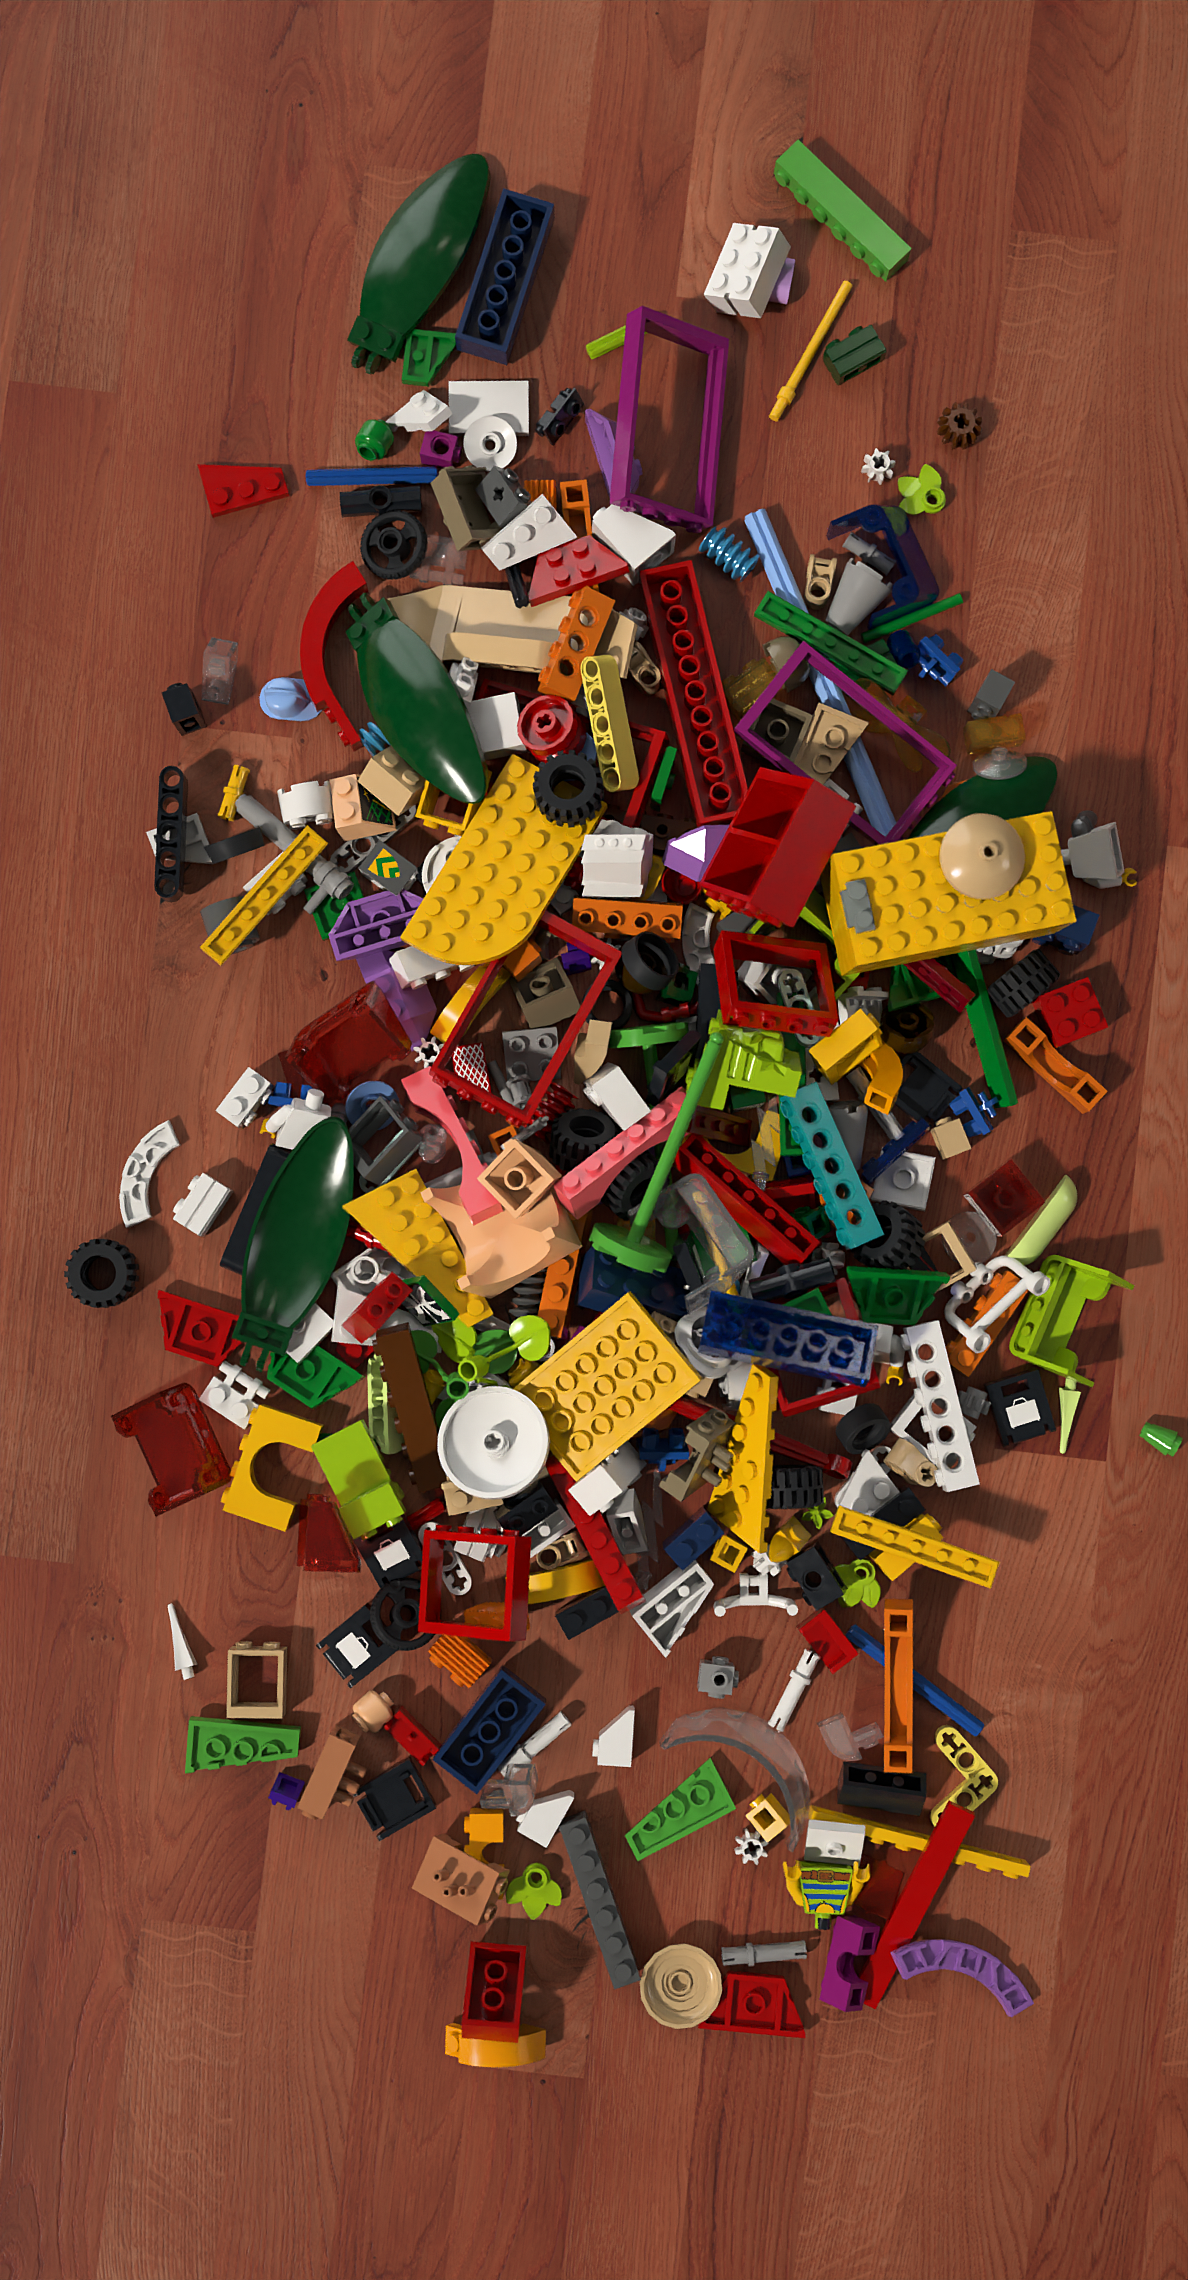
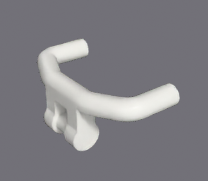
[713,1573,798,1617]

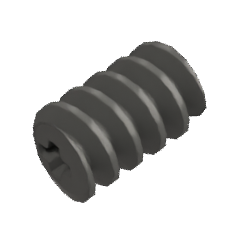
[509,1269,547,1320]

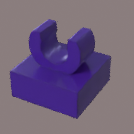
[561,943,592,976]
[269,1772,305,1811]

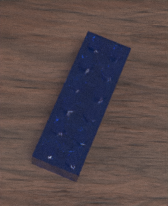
[698,1290,879,1387]

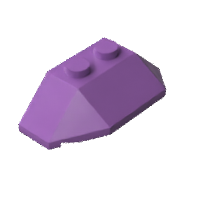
[585,409,643,498]
[662,825,729,882]
[328,889,423,961]
[356,950,437,1057]

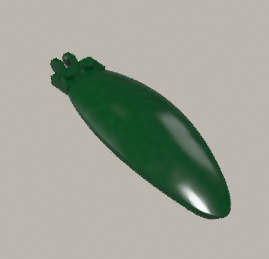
[347,154,490,375]
[345,593,489,804]
[908,756,1058,839]
[231,1116,354,1372]

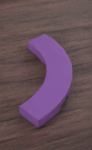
[890,1939,1034,2017]

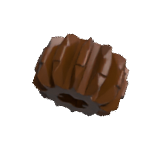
[937,402,982,450]

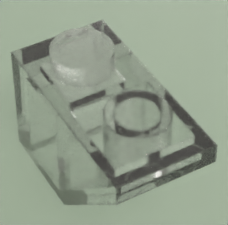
[202,637,238,705]

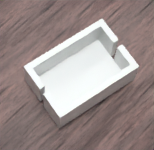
[704,223,791,318]

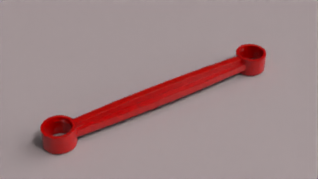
[665,1397,853,1480]

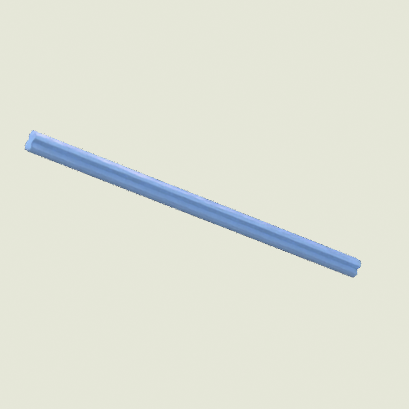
[744,509,896,836]

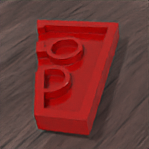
[197,464,290,518]

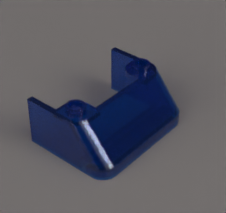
[826,505,939,630]

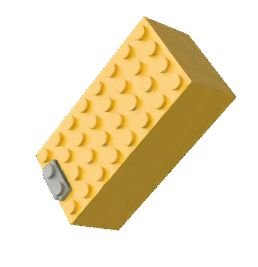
[820,811,1076,976]

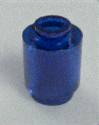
[886,630,920,669]

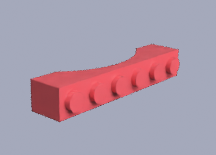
[401,1066,503,1226]
[553,1086,700,1220]

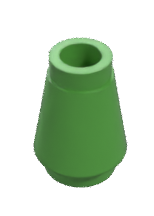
[1139,1421,1183,1457]

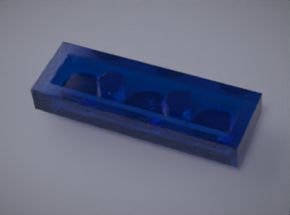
[861,1118,930,1186]

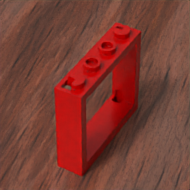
[713,930,839,1037]
[747,1277,881,1418]
[418,1525,531,1642]

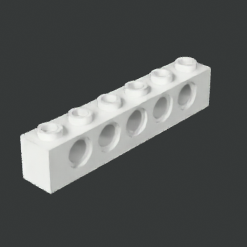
[900,1320,980,1492]

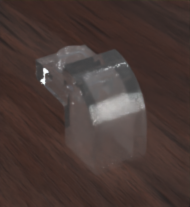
[817,1712,883,1761]
[480,1764,538,1816]

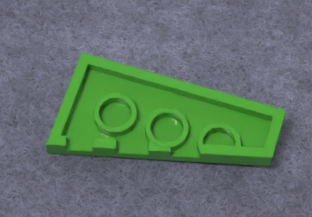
[185,1716,301,1774]
[625,1757,736,1861]

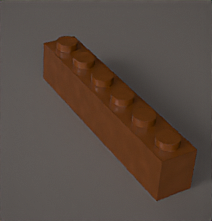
[372,1322,447,1493]

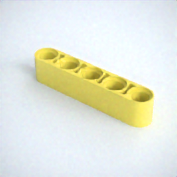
[581,655,639,792]

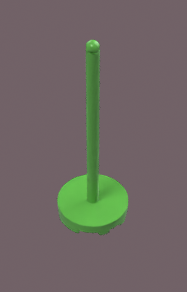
[608,1021,689,1261]
[589,1032,724,1273]

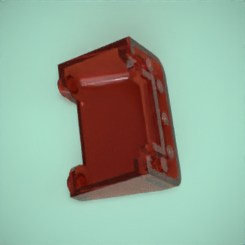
[285,981,412,1105]
[111,1383,232,1517]
[296,1494,361,1573]

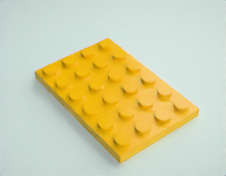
[513,1291,702,1482]

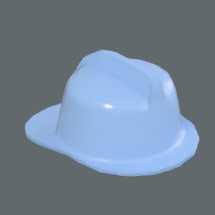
[259,677,322,721]

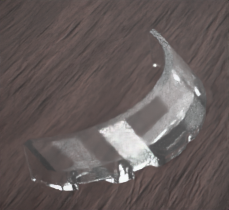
[659,1708,810,1853]

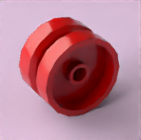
[517,695,587,763]

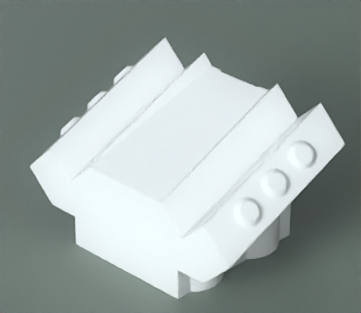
[581,819,653,899]

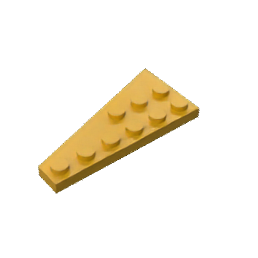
[342,1169,493,1328]
[707,1363,778,1553]

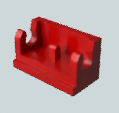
[383,1706,441,1766]

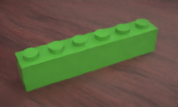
[774,140,912,282]

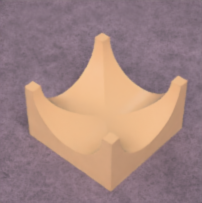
[420,1139,582,1299]

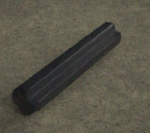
[504,563,530,609]

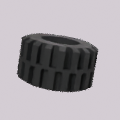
[533,750,604,828]
[987,949,1060,1018]
[549,1108,621,1172]
[601,1150,670,1221]
[850,1201,925,1270]
[64,1239,139,1308]
[766,1465,824,1509]

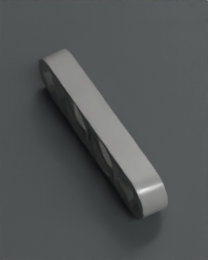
[330,805,417,874]

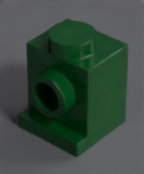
[656,963,698,1007]
[789,1205,832,1239]

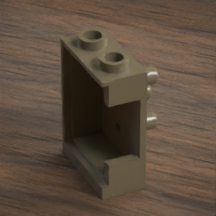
[431,465,503,551]
[659,1408,736,1502]

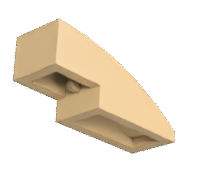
[574,1020,612,1084]

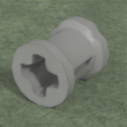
[506,1075,532,1110]

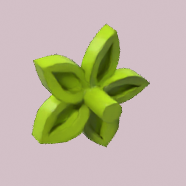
[801,1497,834,1529]

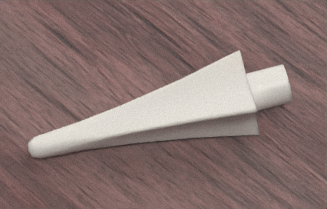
[168,1603,197,1680]

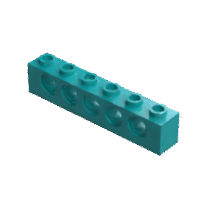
[779,1081,884,1250]

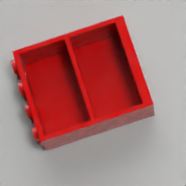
[699,767,856,928]

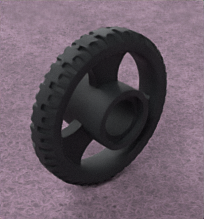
[360,510,428,580]
[370,1578,441,1651]

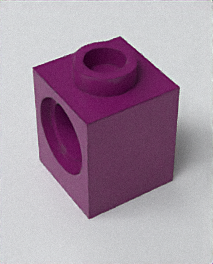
[420,430,462,469]

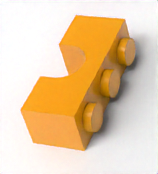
[464,1808,504,1900]

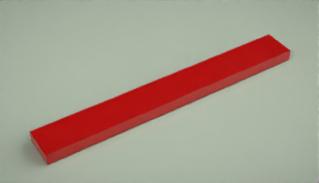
[858,1800,975,2010]

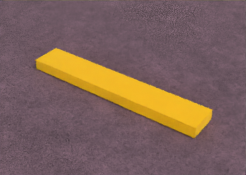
[200,825,328,966]
[830,1505,1000,1589]

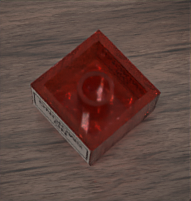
[963,1159,1045,1237]

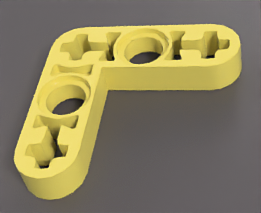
[930,1725,998,1827]

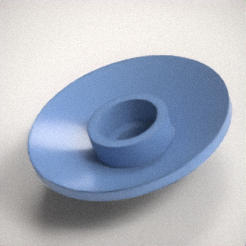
[345,1081,399,1130]

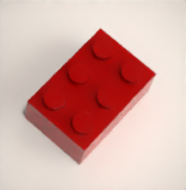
[461,1941,527,2043]

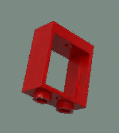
[341,1272,413,1344]

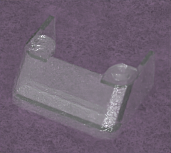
[628,1174,754,1315]

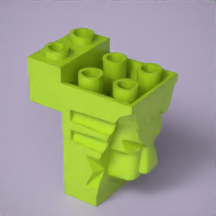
[685,1009,802,1110]
[311,1419,406,1541]

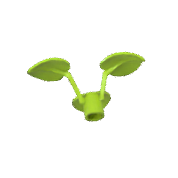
[431,1315,550,1389]

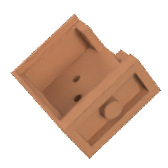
[297,1724,367,1820]
[412,1834,510,1926]

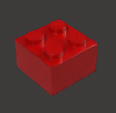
[1032,977,1108,1049]

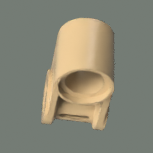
[804,554,837,610]
[627,642,661,696]
[884,1438,937,1487]
[536,1529,590,1570]

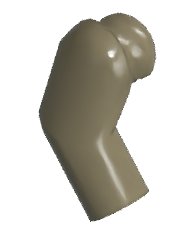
[535,928,557,961]

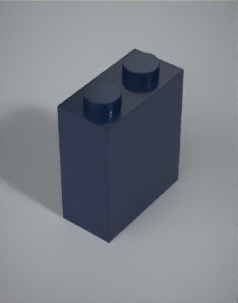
[662,1506,724,1571]

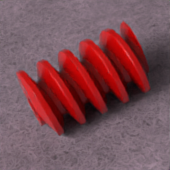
[528,1082,578,1144]

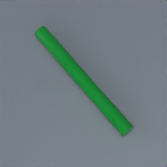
[861,593,963,644]

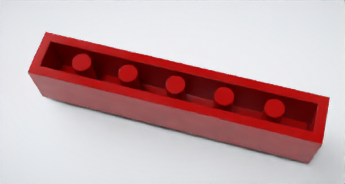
[673,1134,820,1265]
[545,1455,646,1614]

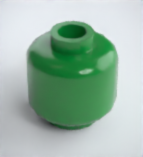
[355,419,394,461]

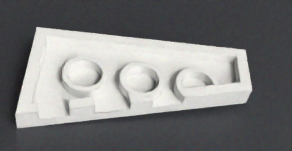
[331,1287,442,1353]

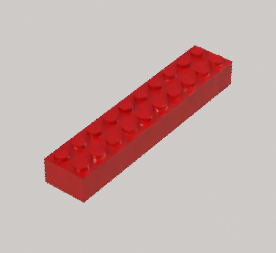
[638,560,748,828]

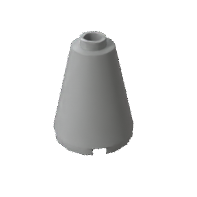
[825,558,895,635]
[829,1100,869,1170]

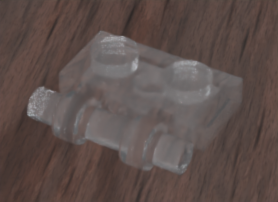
[409,534,468,585]

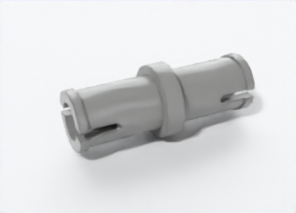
[842,532,896,576]

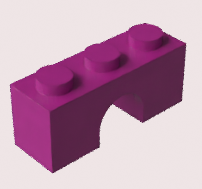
[819,1915,880,2012]

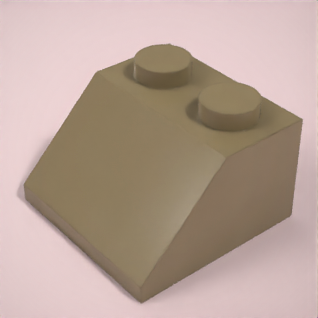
[508,958,580,1029]

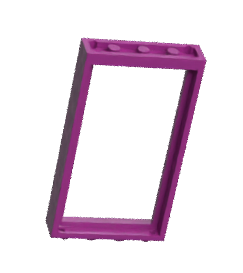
[609,306,729,533]
[733,641,957,846]

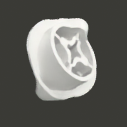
[675,1307,746,1379]

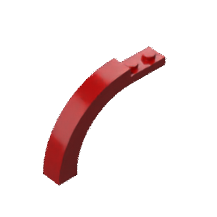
[300,561,369,752]

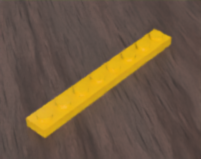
[808,1805,1031,1879]

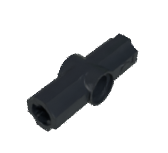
[339,486,422,518]
[748,1257,836,1305]

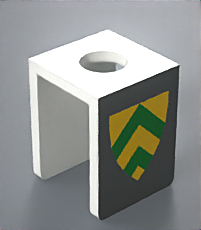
[359,840,418,896]

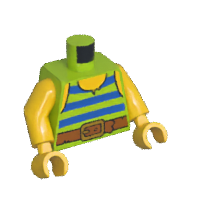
[783,1860,870,1930]

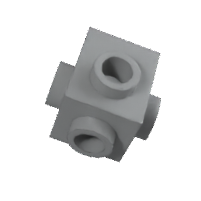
[697,1656,739,1699]

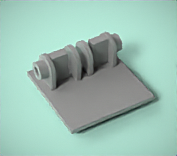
[502,1026,561,1081]

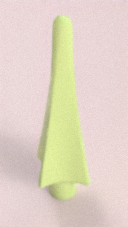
[1059,1378,1081,1454]

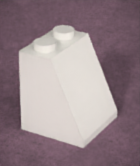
[592,504,676,586]

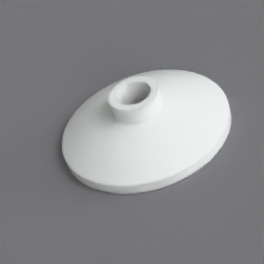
[464,416,517,472]

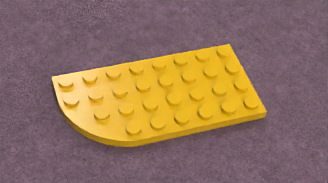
[400,754,607,965]

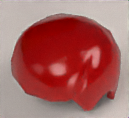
[662,867,703,904]

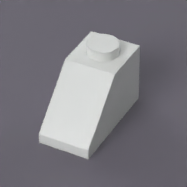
[606,1488,648,1555]
[592,1706,635,1767]
[516,1790,574,1848]

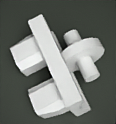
[449,657,478,708]

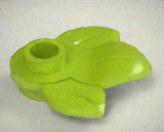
[898,464,946,515]
[835,1558,881,1608]
[506,1863,562,1920]

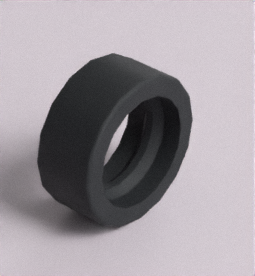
[582,980,633,1030]
[835,1403,891,1454]

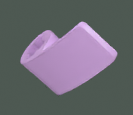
[769,258,795,305]

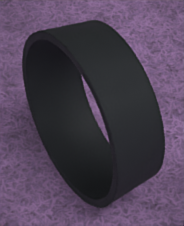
[204,827,264,864]
[621,932,679,990]

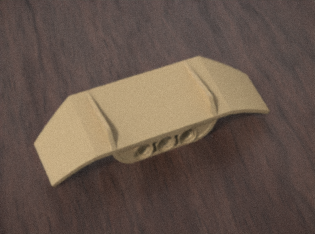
[388,585,638,678]

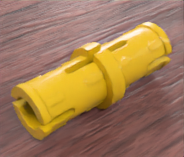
[217,765,250,822]

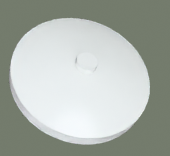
[437,1386,550,1500]

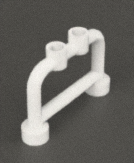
[944,1256,1050,1353]

